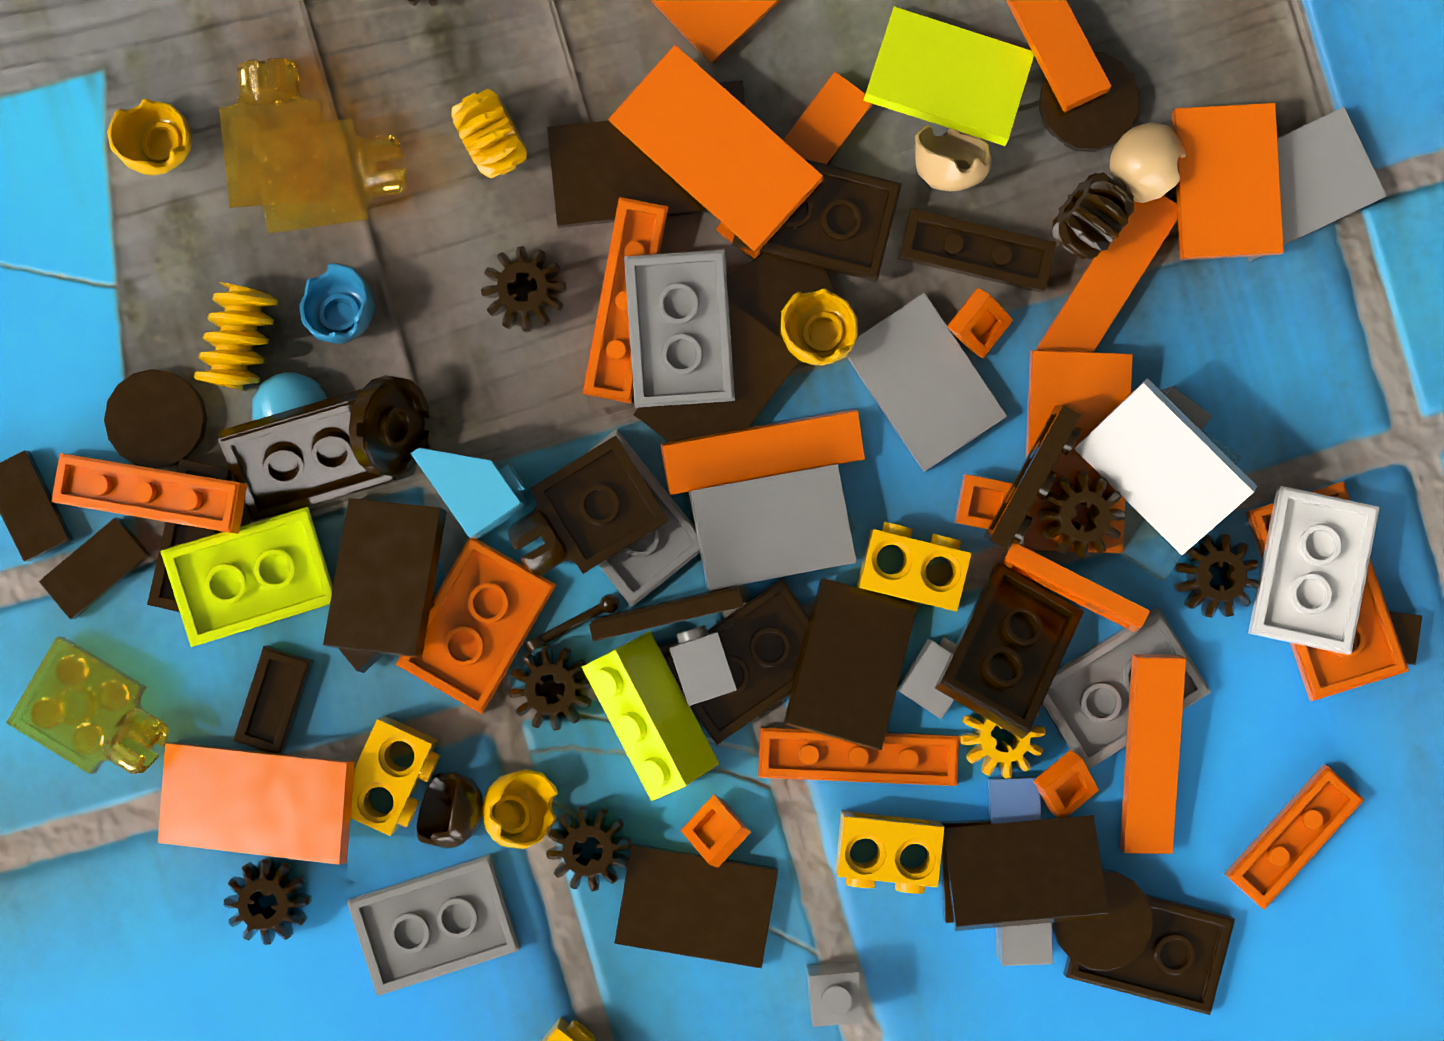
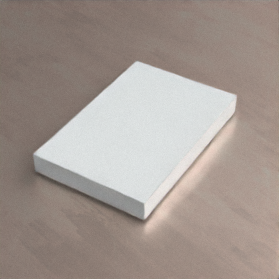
[1074,378,1257,555]
[1248,486,1380,655]

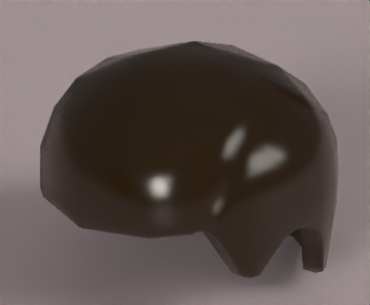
[416,772,483,849]

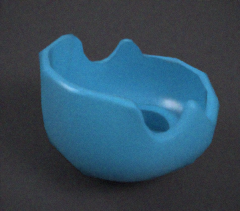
[299,263,376,344]

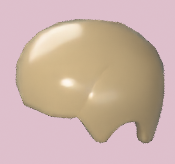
[1110,122,1186,203]
[915,125,992,191]

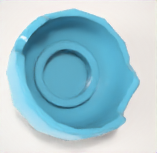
[252,372,327,420]

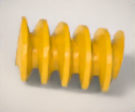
[194,282,278,392]

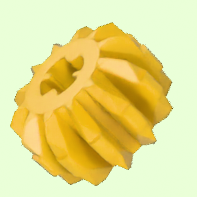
[451,88,527,178]
[959,712,1046,778]

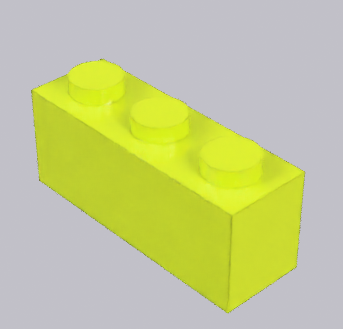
[582,631,719,801]

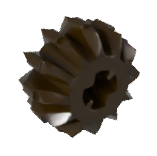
[1052,172,1135,259]
[481,246,567,333]
[1038,471,1126,558]
[1173,534,1260,618]
[509,645,592,731]
[546,805,632,891]
[223,857,312,945]

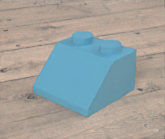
[411,448,529,538]

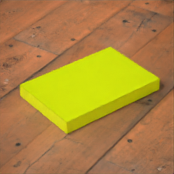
[863,6,1034,146]
[161,506,333,647]

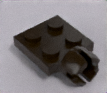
[507,435,669,575]

